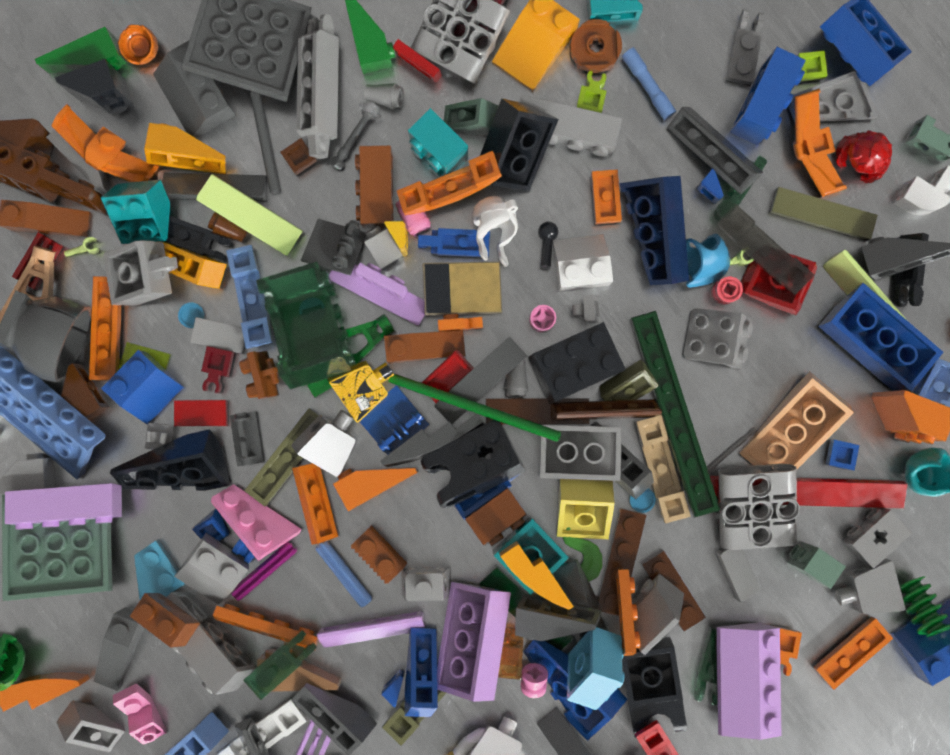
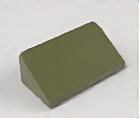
[599,360,659,401]

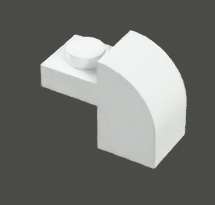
[893,165,950,215]

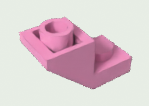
[113,683,167,745]

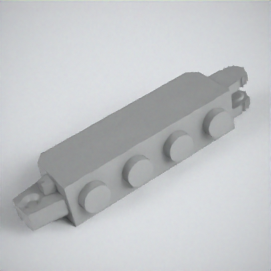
[297,14,339,159]

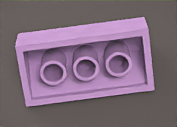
[437,582,511,702]
[717,622,782,740]

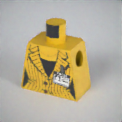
[328,361,394,423]

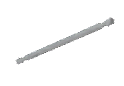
[681,427,757,493]

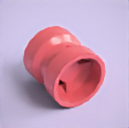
[711,276,743,305]

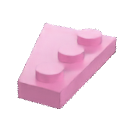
[210,484,302,561]

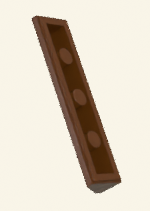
[552,399,662,421]

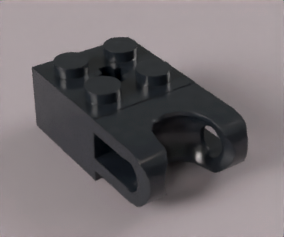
[421,420,526,508]
[622,637,687,738]

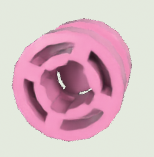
[529,305,556,333]

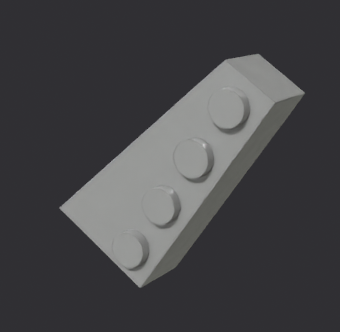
[166,592,257,695]

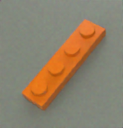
[89,276,121,380]
[213,604,318,651]

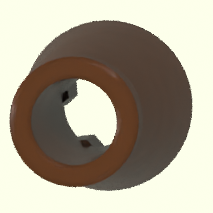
[208,212,248,242]

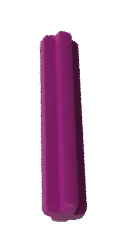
[231,542,297,601]

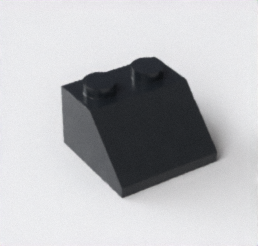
[55,59,134,114]

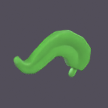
[563,527,603,582]

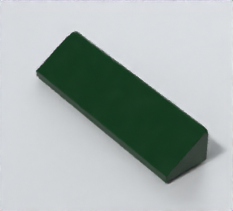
[479,564,574,651]

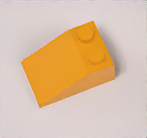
[492,0,580,92]

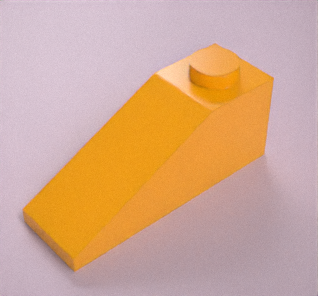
[144,123,226,174]
[159,241,227,289]

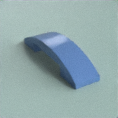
[226,245,272,349]

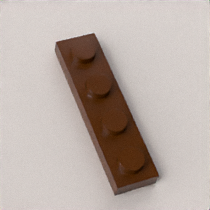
[597,508,647,616]

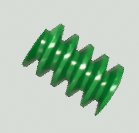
[900,576,950,637]

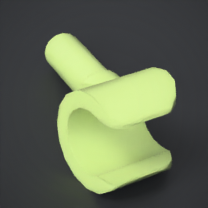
[64,237,100,257]
[730,248,754,266]

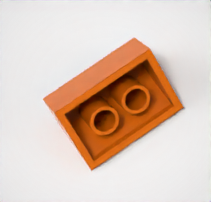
[871,390,950,444]

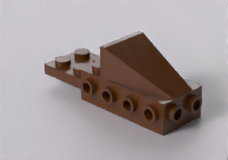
[0,118,106,214]

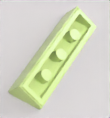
[196,174,303,256]
[823,250,906,319]

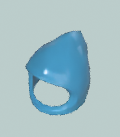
[686,234,730,288]

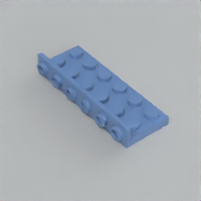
[0,346,106,480]

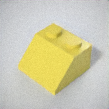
[557,479,615,540]

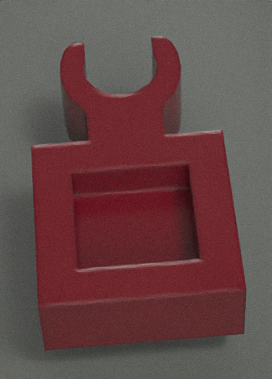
[201,346,235,394]

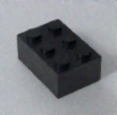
[528,322,626,404]

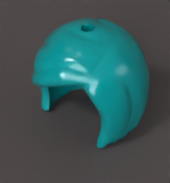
[905,447,950,497]

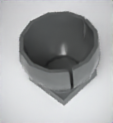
[0,291,92,383]

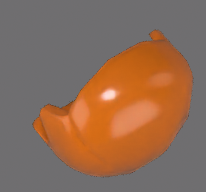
[118,24,159,65]

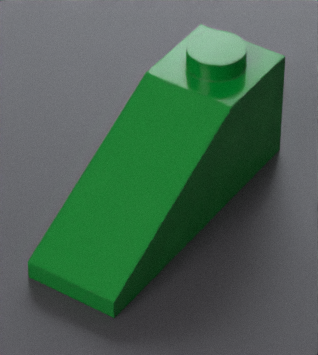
[345,0,396,74]
[35,27,127,73]

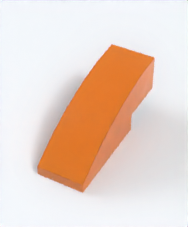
[0,672,90,712]

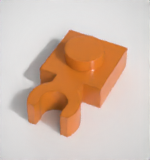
[438,314,483,332]
[774,626,802,676]

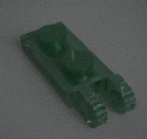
[713,155,767,223]
[694,627,718,706]
[243,630,317,700]

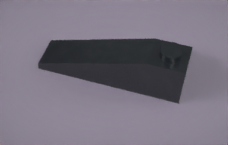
[110,429,229,491]

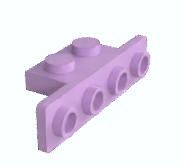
[328,263,424,326]

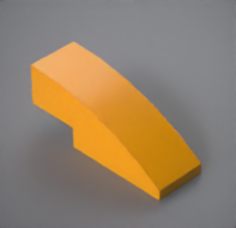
[499,541,574,610]

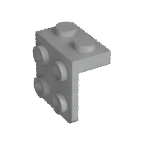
[684,308,753,369]

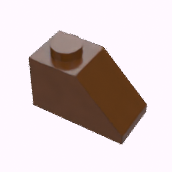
[61,363,110,421]

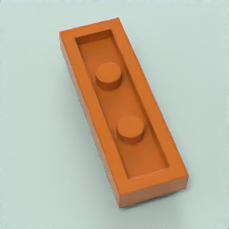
[292,463,338,545]
[615,569,640,656]
[813,617,893,690]

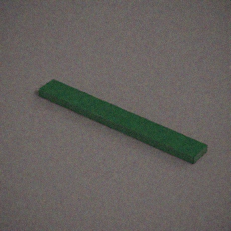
[630,311,720,518]

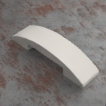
[216,699,308,755]

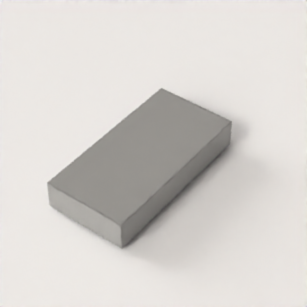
[190,317,245,354]

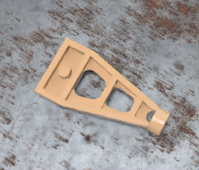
[0,246,56,323]

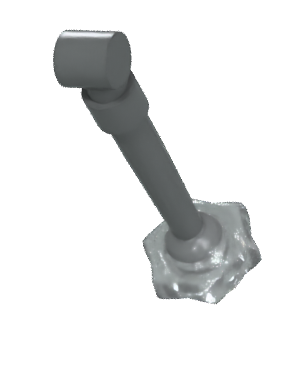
[330,100,382,170]

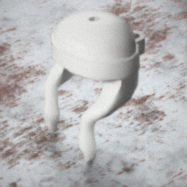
[472,196,518,267]

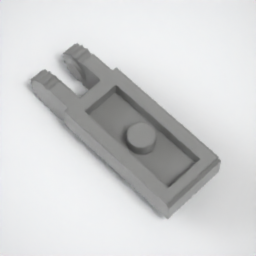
[726,9,765,85]

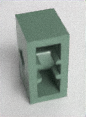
[787,541,846,589]

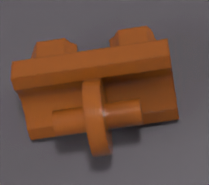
[239,351,284,399]

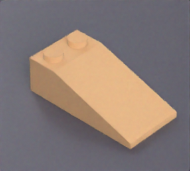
[739,371,854,469]

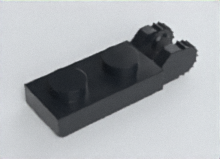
[164,216,232,262]
[894,233,929,307]

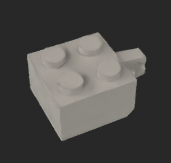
[103,240,178,306]

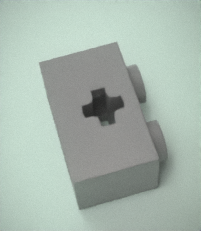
[843,508,912,569]

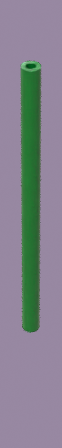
[389,373,561,442]

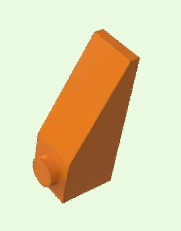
[333,467,419,511]

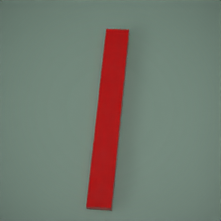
[710,476,908,508]

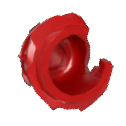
[836,130,892,183]

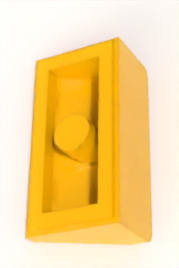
[384,221,408,257]

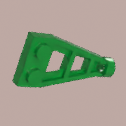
[288,314,395,398]

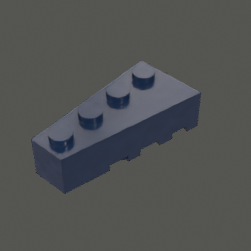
[619,176,689,285]

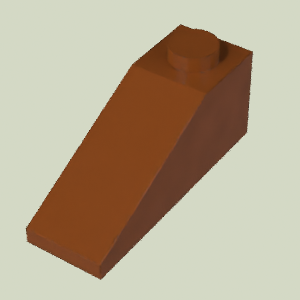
[0,200,91,238]
[384,330,466,364]

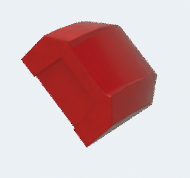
[741,246,817,315]

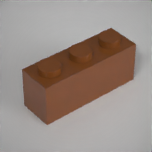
[355,145,394,228]

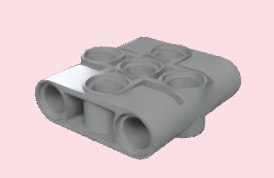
[411,0,511,84]
[718,464,800,550]

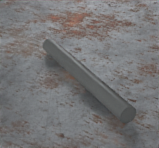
[250,92,280,194]

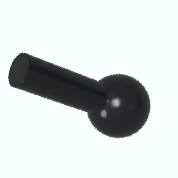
[538,221,559,269]

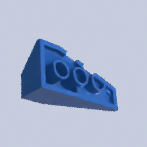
[523,640,628,741]

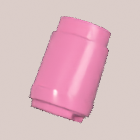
[395,201,431,237]

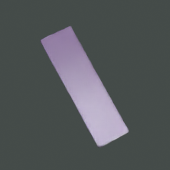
[317,611,426,647]

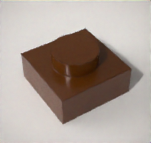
[280,138,317,175]

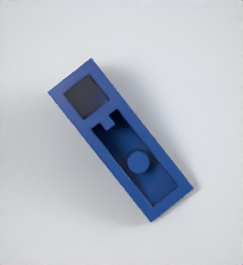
[405,628,438,717]

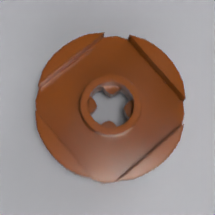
[570,19,622,73]

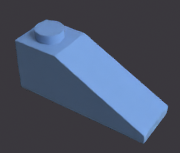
[164,712,229,755]

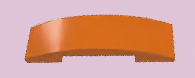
[397,151,502,216]

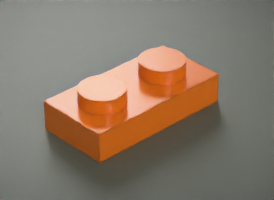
[591,169,622,224]

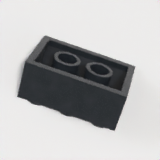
[480,98,559,191]

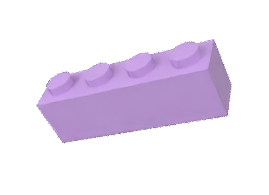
[5,483,122,530]

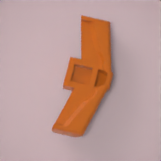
[793,89,847,197]
[51,104,160,182]

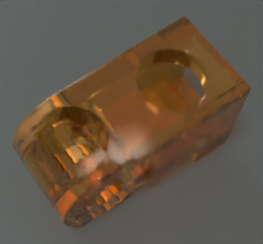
[498,627,523,680]

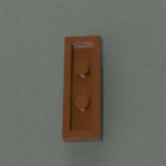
[641,550,706,631]

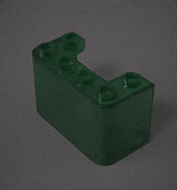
[256,262,356,390]

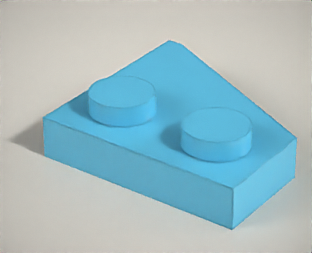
[134,540,185,600]

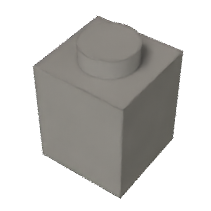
[363,226,403,269]

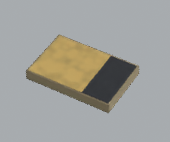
[422,261,502,316]

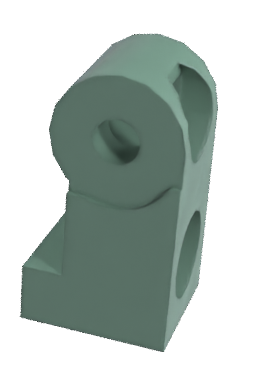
[905,115,950,161]

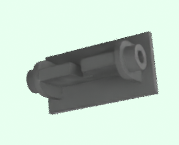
[230,411,263,467]

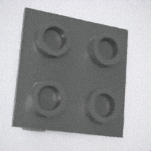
[301,219,366,276]

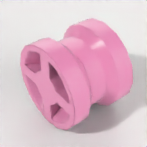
[520,663,548,698]

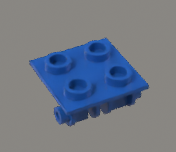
[359,385,430,455]

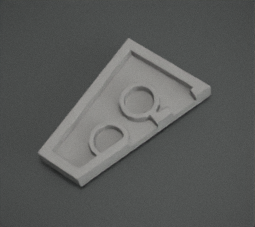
[788,71,879,122]

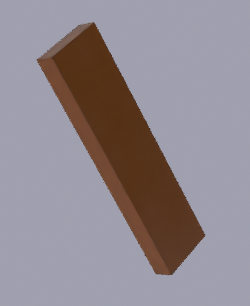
[486,398,590,425]

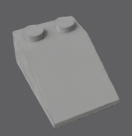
[540,424,622,481]

